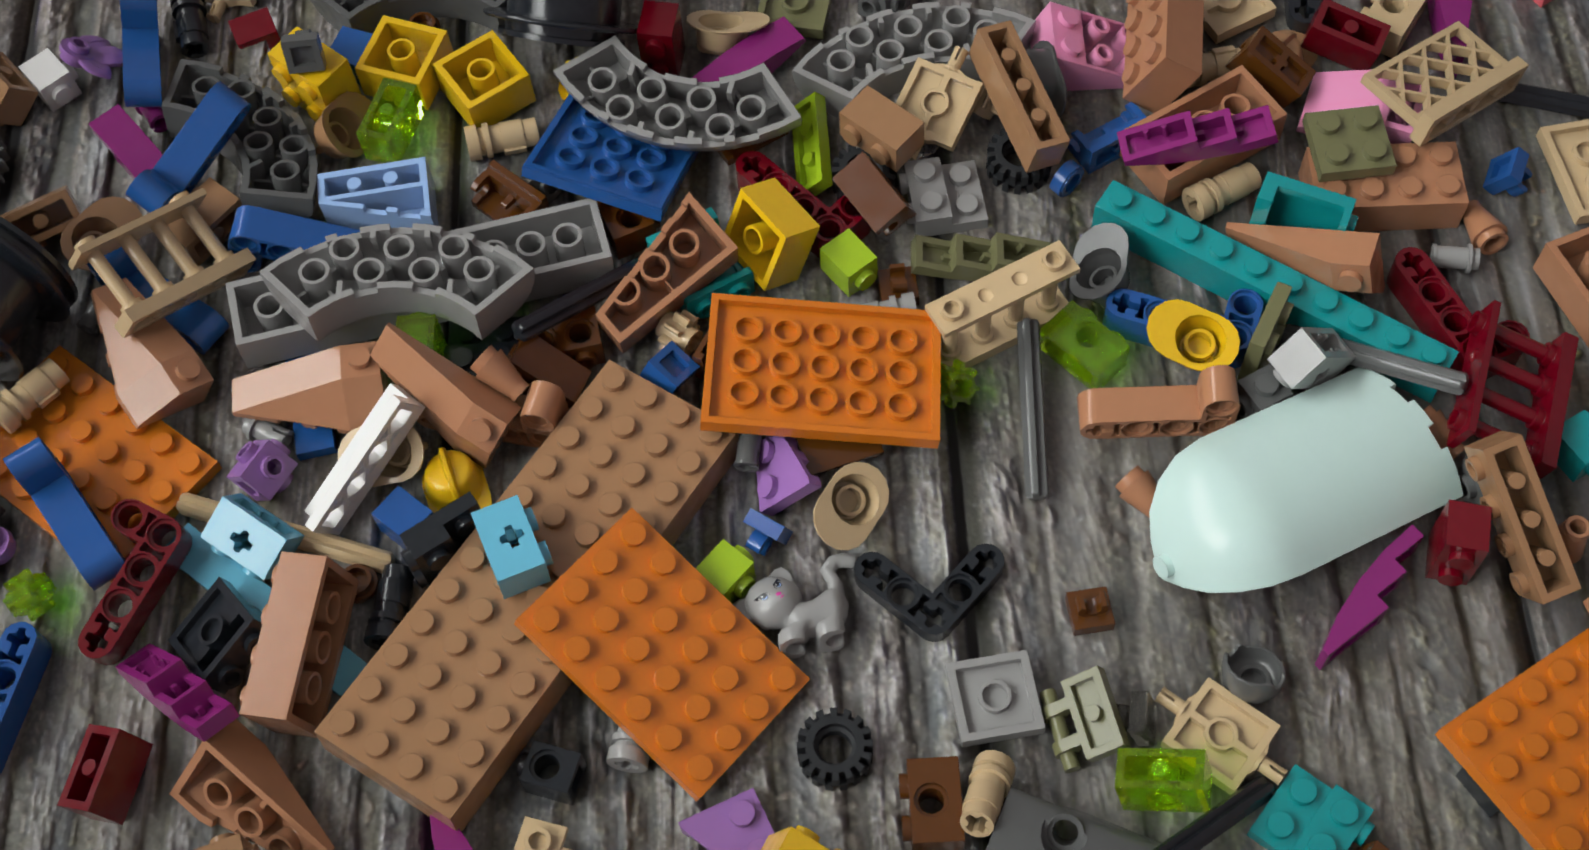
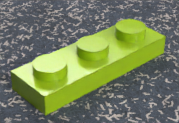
[792,92,833,196]

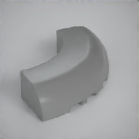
[792,2,1036,118]
[553,35,802,151]
[259,223,535,342]

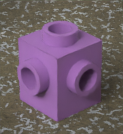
[226,439,298,501]

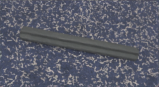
[1017,318,1049,501]
[1281,324,1469,396]

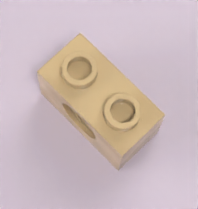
[1360,0,1428,58]

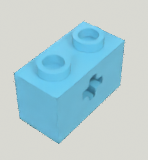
[200,493,305,580]
[471,495,554,599]

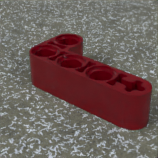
[735,151,872,258]
[1387,247,1530,379]
[78,499,192,666]

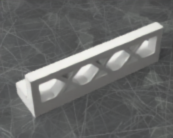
[305,383,425,535]

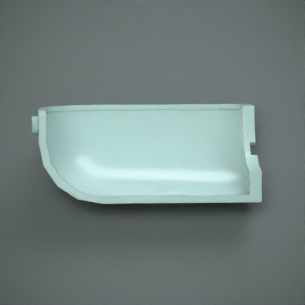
[1149,367,1464,593]

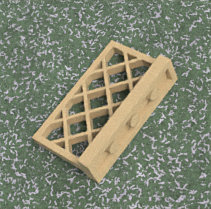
[1360,21,1529,147]

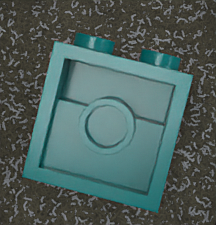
[1247,764,1375,850]

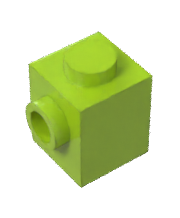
[820,228,878,297]
[696,539,756,604]

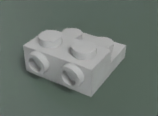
[897,157,988,237]

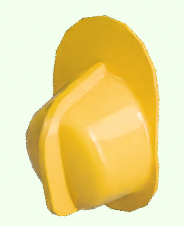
[1146,299,1240,371]
[422,447,492,513]

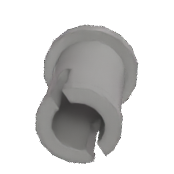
[1430,243,1481,274]
[242,418,294,448]

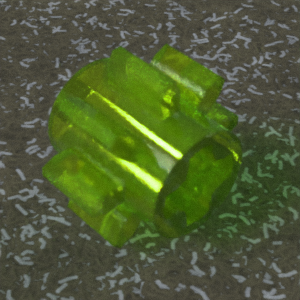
[940,358,980,409]
[2,568,57,621]

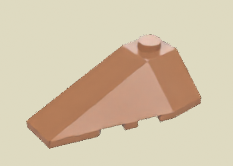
[1225,222,1385,294]
[91,277,214,429]
[370,322,523,469]
[232,341,388,434]
[169,719,335,850]

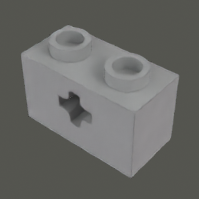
[1267,327,1357,389]

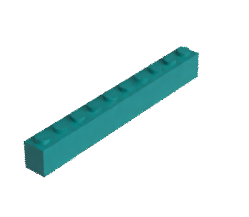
[1091,180,1459,403]

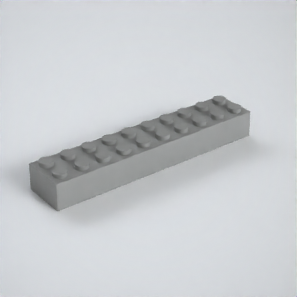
[225,198,614,369]

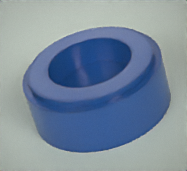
[1050,160,1084,197]

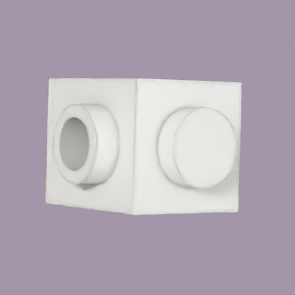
[18,48,82,112]

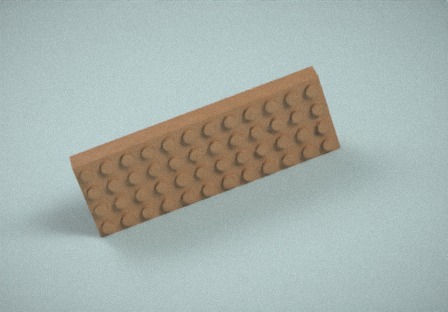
[314,360,739,832]

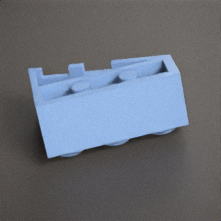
[317,157,438,230]

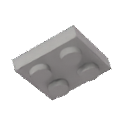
[945,650,1046,748]

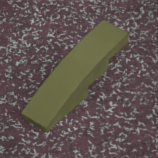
[911,232,1065,281]

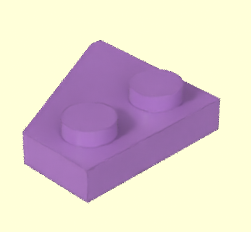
[756,435,822,516]
[678,788,774,850]

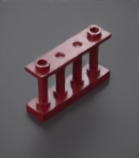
[1446,300,1579,480]

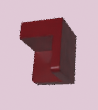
[228,7,281,50]

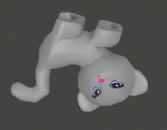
[733,553,858,659]

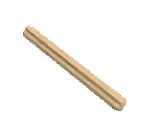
[176,492,396,574]

